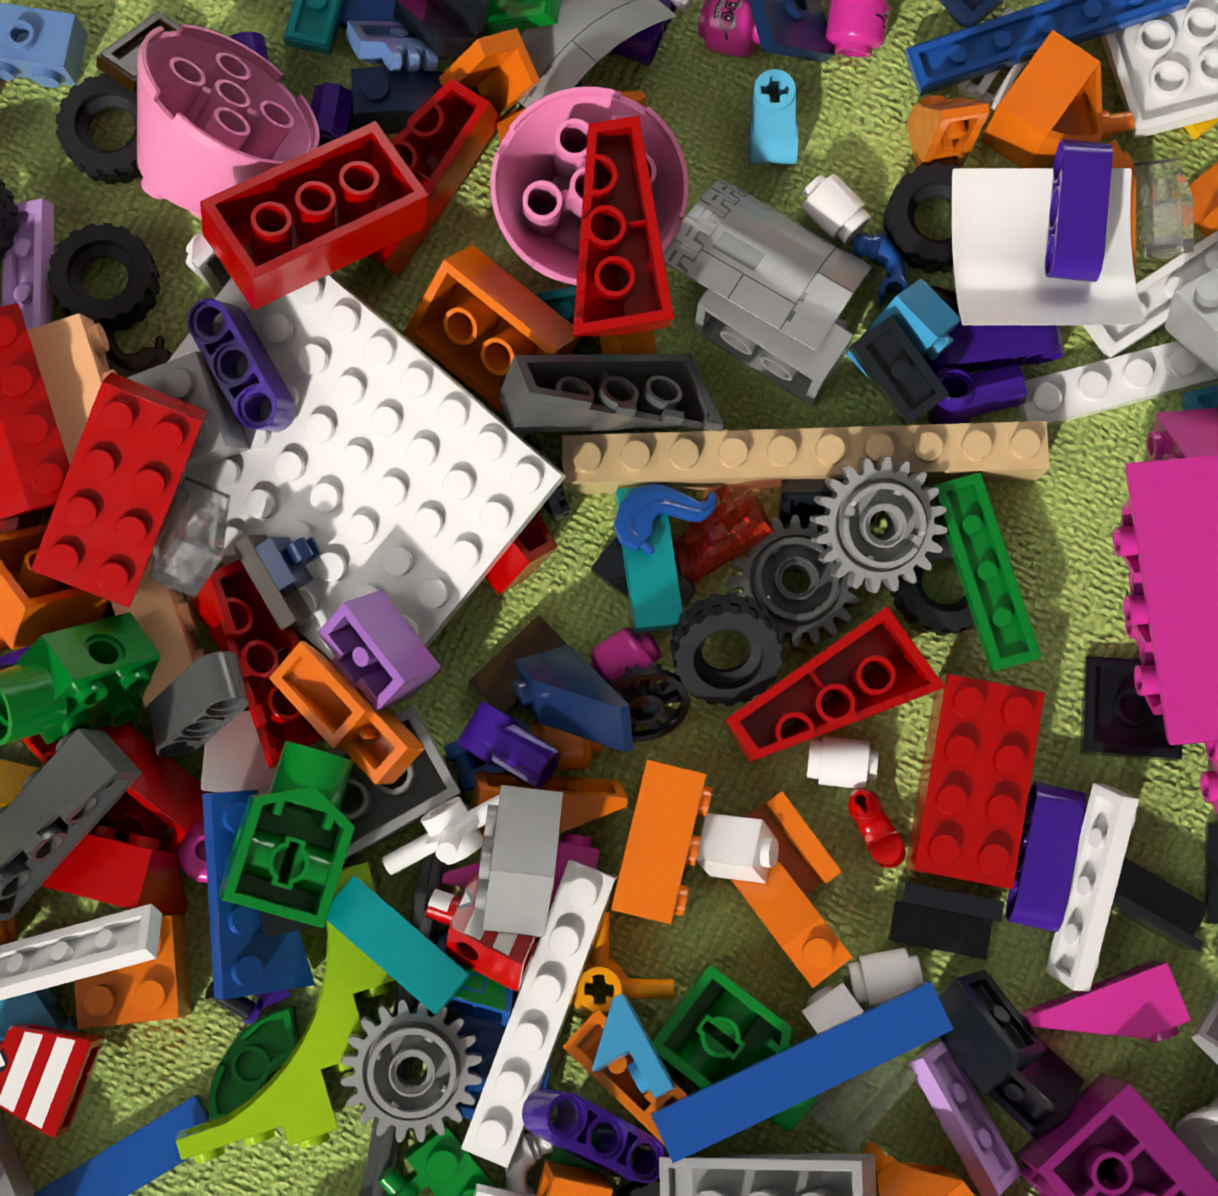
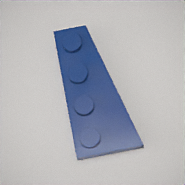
[202,789,315,1000]

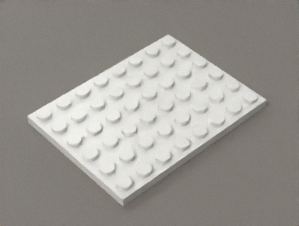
[168,274,566,661]

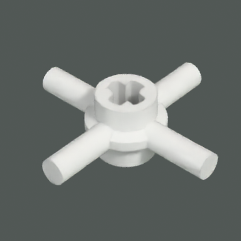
[382,786,516,875]

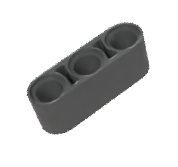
[147,651,249,758]

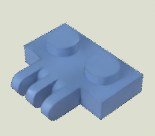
[346,20,449,71]

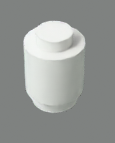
[802,174,872,244]
[806,736,879,789]
[847,947,924,1006]

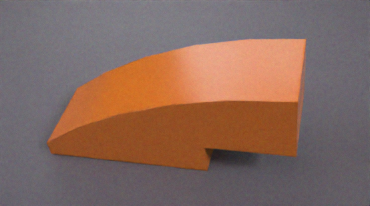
[269,641,426,785]

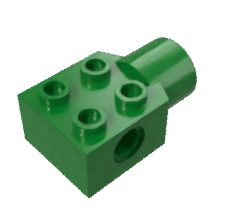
[0,612,161,746]
[217,741,355,929]
[650,962,820,1133]

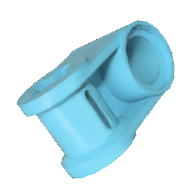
[748,69,798,164]

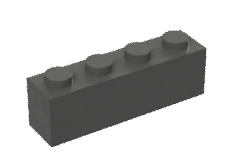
[498,354,724,433]
[0,728,142,921]

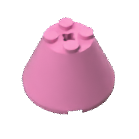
[137,24,320,218]
[490,86,688,285]

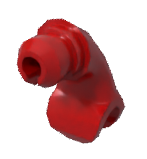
[847,789,906,868]

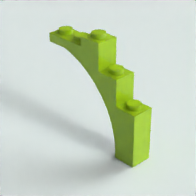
[176,860,395,1163]

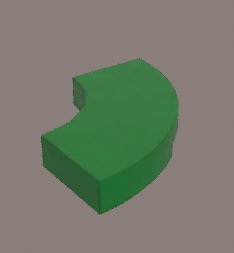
[208,1005,300,1121]

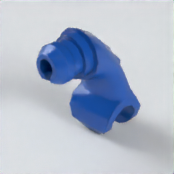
[852,232,909,306]

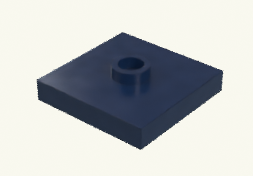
[748,0,836,62]

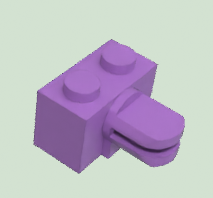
[317,590,441,711]

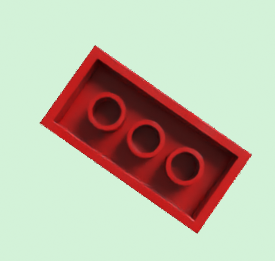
[200,121,428,310]
[31,372,208,608]
[905,674,1045,889]

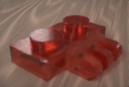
[672,485,774,584]

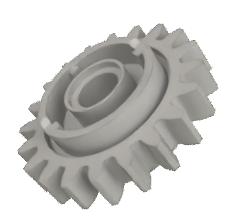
[809,456,948,593]
[341,996,482,1143]

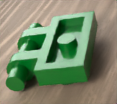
[377,1121,499,1196]

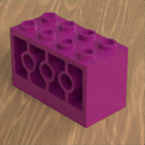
[1016,1073,1218,1196]

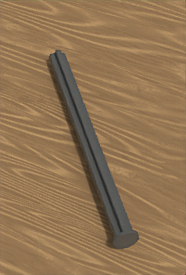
[360,824,449,1196]

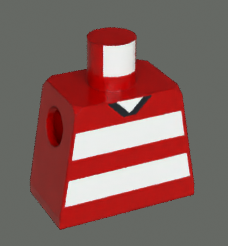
[426,872,554,992]
[0,1023,105,1138]

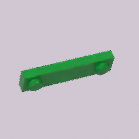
[933,472,1042,673]

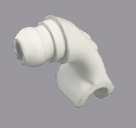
[505,1132,557,1196]

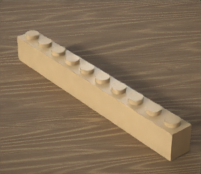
[562,421,1050,495]

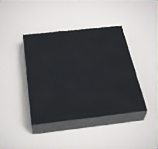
[1080,656,1182,762]

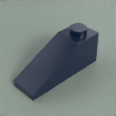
[351,66,481,134]
[512,644,634,752]

